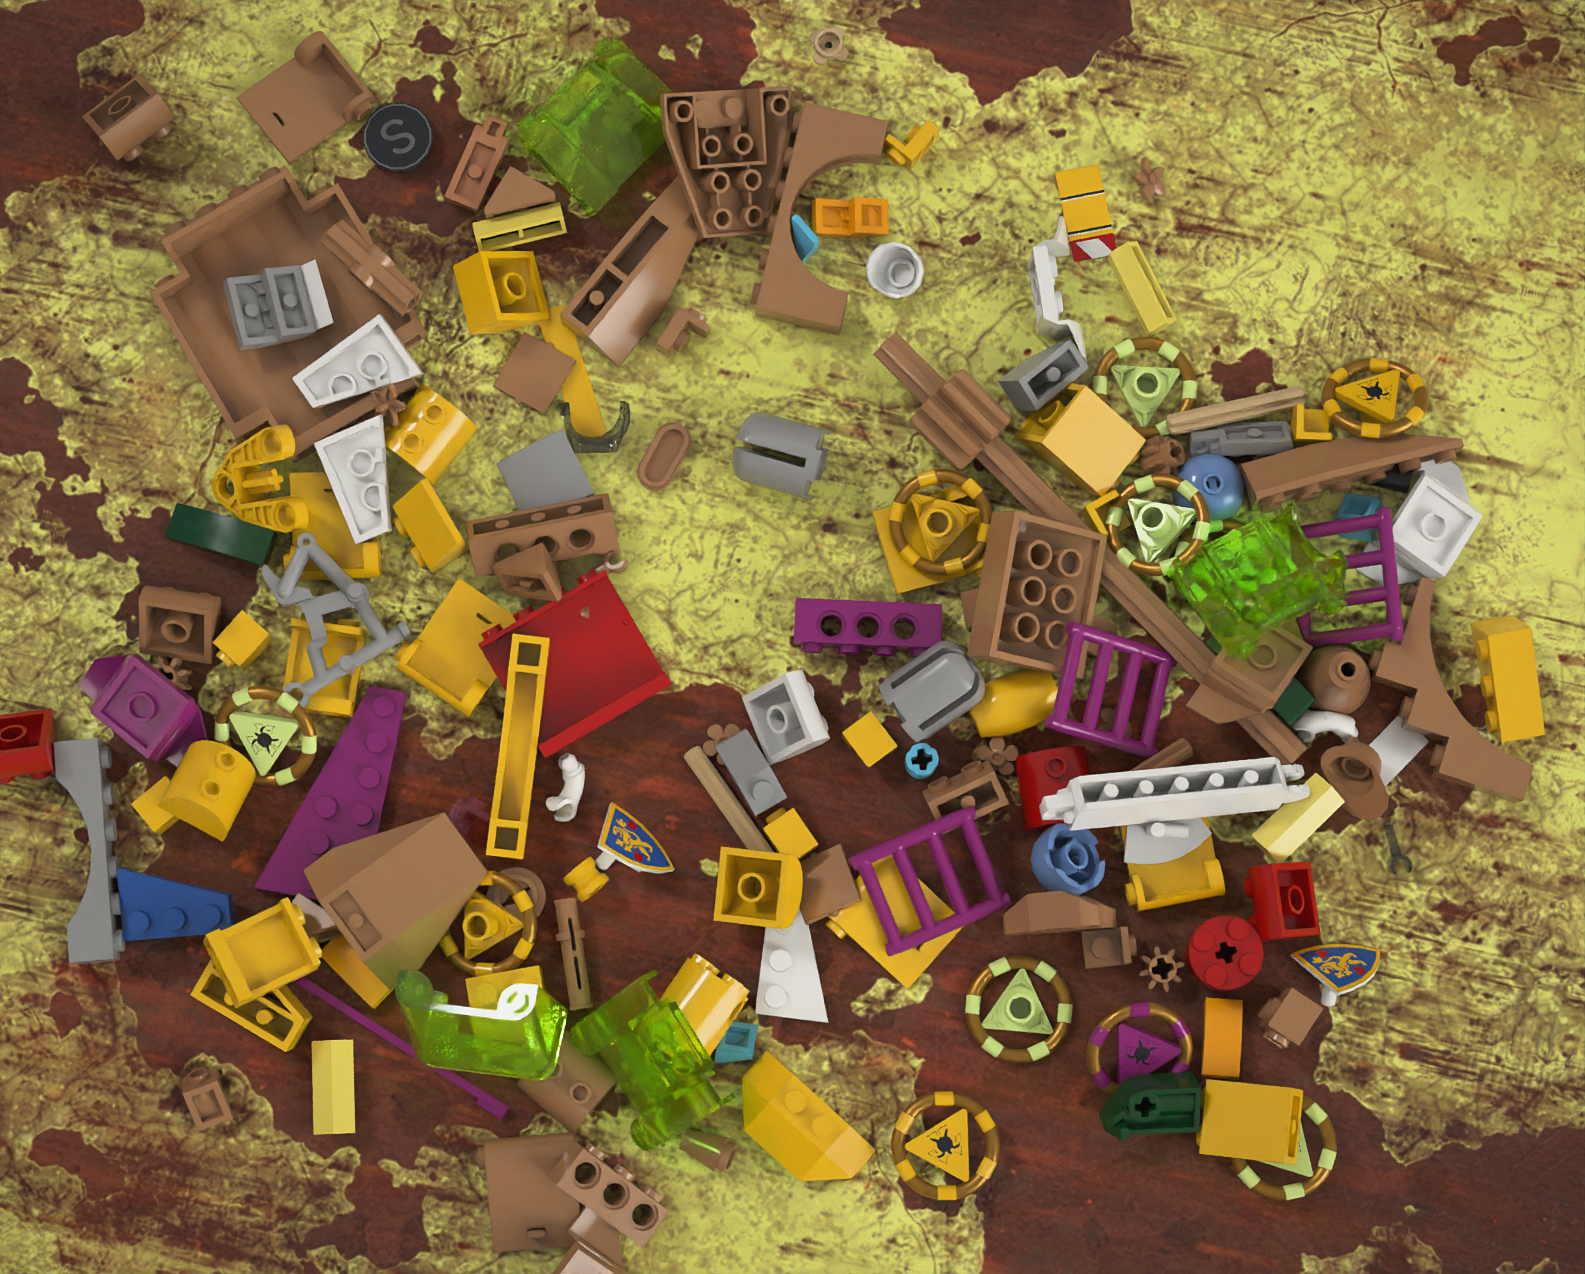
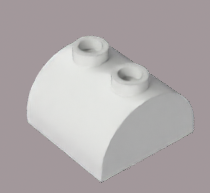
[742,670,830,765]

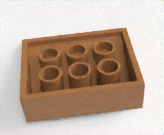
[967,510,1108,679]

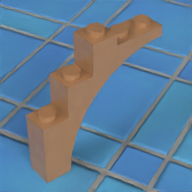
[1368,577,1534,803]

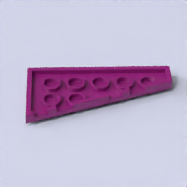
[254,686,407,900]

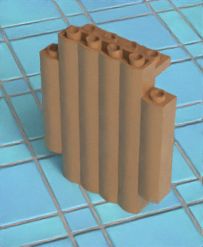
[150,165,428,463]

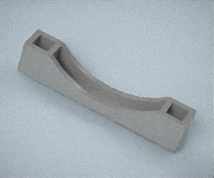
[53,738,125,965]

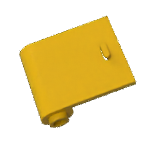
[283,471,382,581]
[872,480,985,595]
[394,578,516,718]
[1119,817,1225,912]
[825,855,963,989]

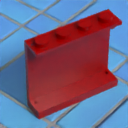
[478,568,672,758]

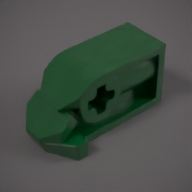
[1099,1072,1201,1140]

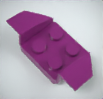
[77,654,208,767]

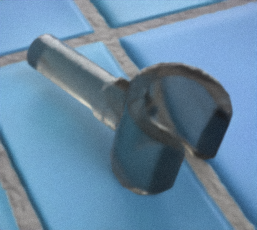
[1384,824,1412,876]

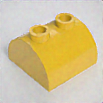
[384,384,478,486]
[157,740,256,842]
[713,847,803,929]

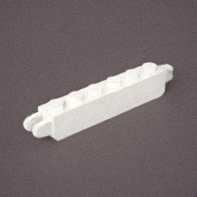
[1039,757,1311,831]

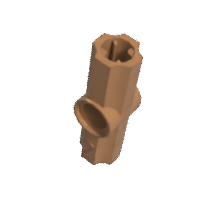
[321,220,423,316]

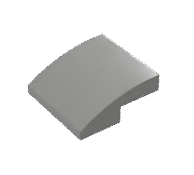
[223,265,316,351]
[497,429,594,511]

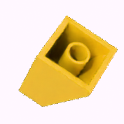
[1014,383,1146,497]

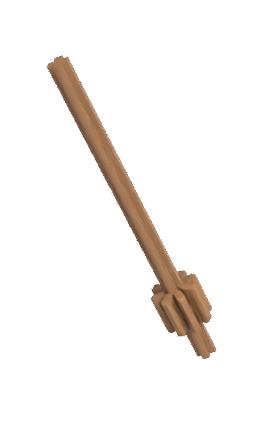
[873,332,1307,765]

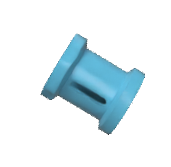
[905,743,939,779]

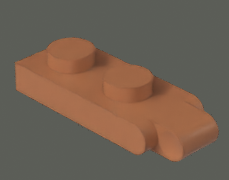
[444,114,510,213]

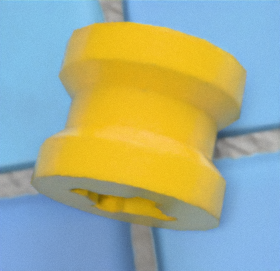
[563,857,610,903]

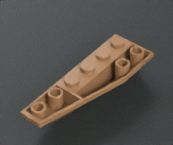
[560,176,699,368]
[1239,435,1464,514]

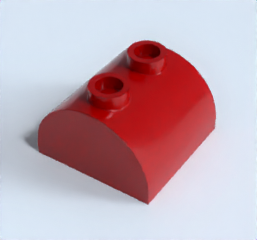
[0,708,58,784]
[1014,746,1091,831]
[1244,862,1321,942]

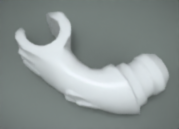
[1292,710,1358,742]
[546,753,585,821]

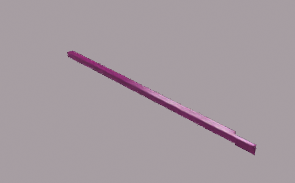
[294,977,509,1120]

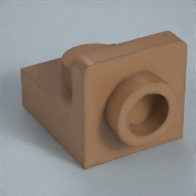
[656,307,710,357]
[1080,926,1137,969]
[182,1066,233,1131]

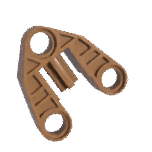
[1003,890,1117,935]

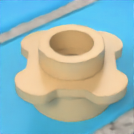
[809,27,848,65]

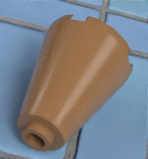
[1297,644,1371,715]

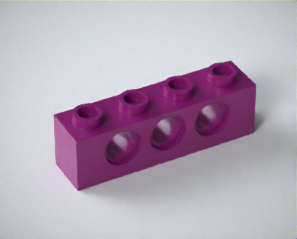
[794,598,942,658]

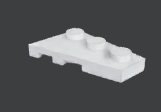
[292,314,424,408]
[314,415,392,544]
[755,908,828,1023]

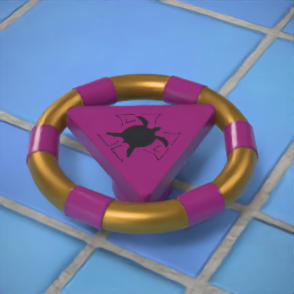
[1086,1001,1193,1096]

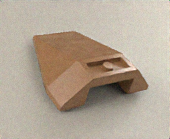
[660,86,793,238]
[303,812,488,990]

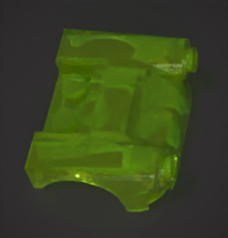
[516,36,673,216]
[1166,503,1349,660]
[570,969,736,1152]

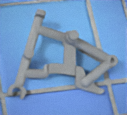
[261,533,411,708]

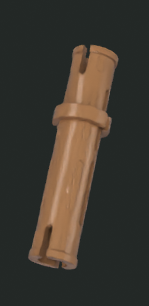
[554,897,593,1011]

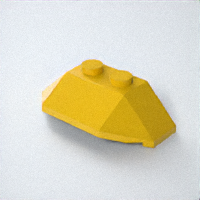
[742,1051,876,1181]

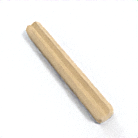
[1166,386,1306,435]
[684,746,774,852]

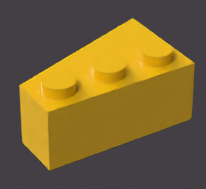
[1470,615,1545,742]
[190,960,313,1052]

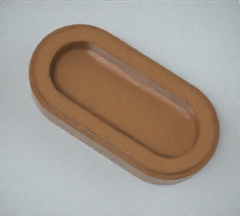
[637,422,691,491]

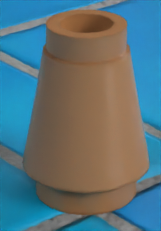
[679,1129,737,1173]

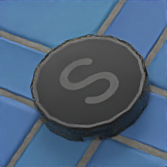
[363,102,434,174]

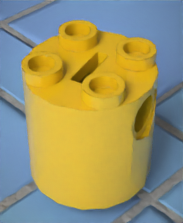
[646,953,750,1061]

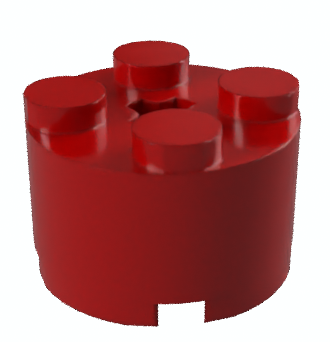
[1184,916,1263,992]

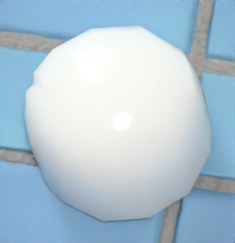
[866,242,925,299]

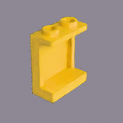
[277,614,367,718]
[203,897,322,1008]
[1196,1079,1303,1165]

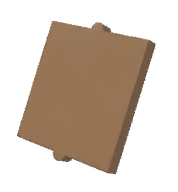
[493,332,576,415]
[799,844,862,925]

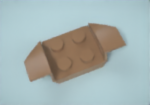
[1186,600,1313,724]
[552,1207,628,1274]

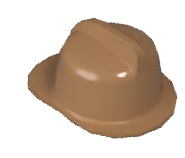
[1321,737,1389,820]

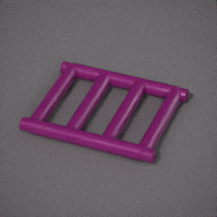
[1287,507,1403,652]
[1045,621,1177,758]
[848,805,1013,957]

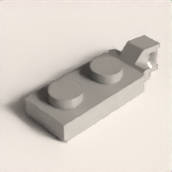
[1189,421,1293,457]

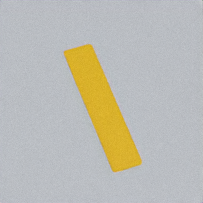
[539,305,607,443]

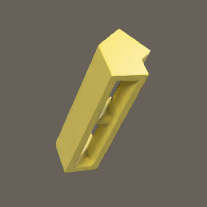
[472,202,567,251]
[1107,241,1177,337]
[1251,773,1345,863]
[312,1039,355,1135]

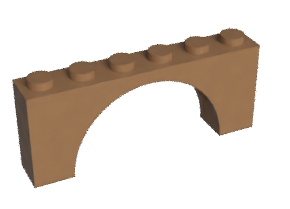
[750,102,889,335]

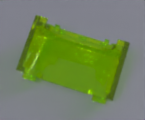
[395,969,568,1080]

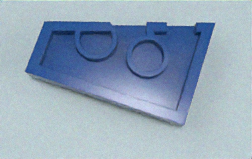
[116,866,235,941]

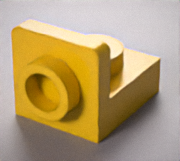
[883,119,939,170]

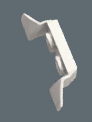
[1028,216,1087,363]
[1355,460,1483,586]

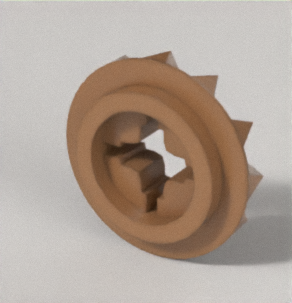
[487,867,546,919]

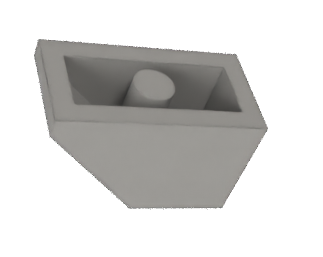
[998,338,1089,411]
[714,728,787,816]

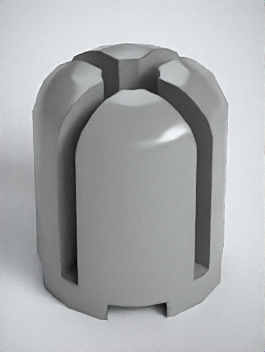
[732,412,832,501]
[878,640,986,742]

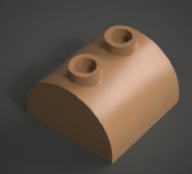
[82,74,175,161]
[138,585,222,664]
[516,1029,621,1132]

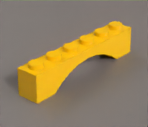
[486,634,551,859]

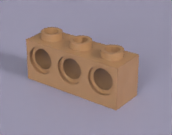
[547,1140,669,1248]

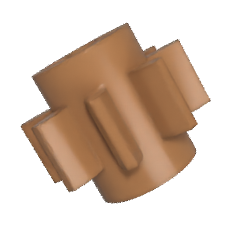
[1139,435,1185,476]
[155,657,193,690]
[1138,946,1184,992]

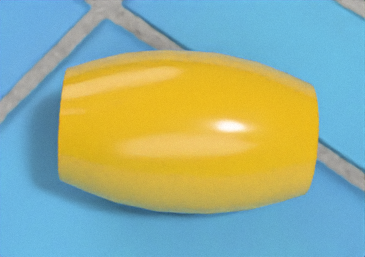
[969,669,1058,738]

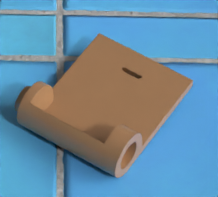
[237,31,375,165]
[478,1132,580,1253]

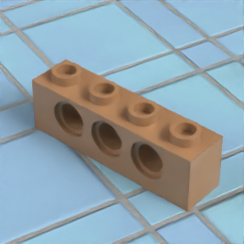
[465,493,619,577]

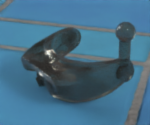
[553,399,630,454]

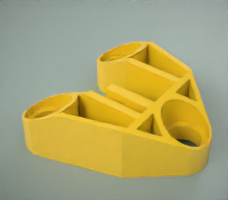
[212,424,309,533]

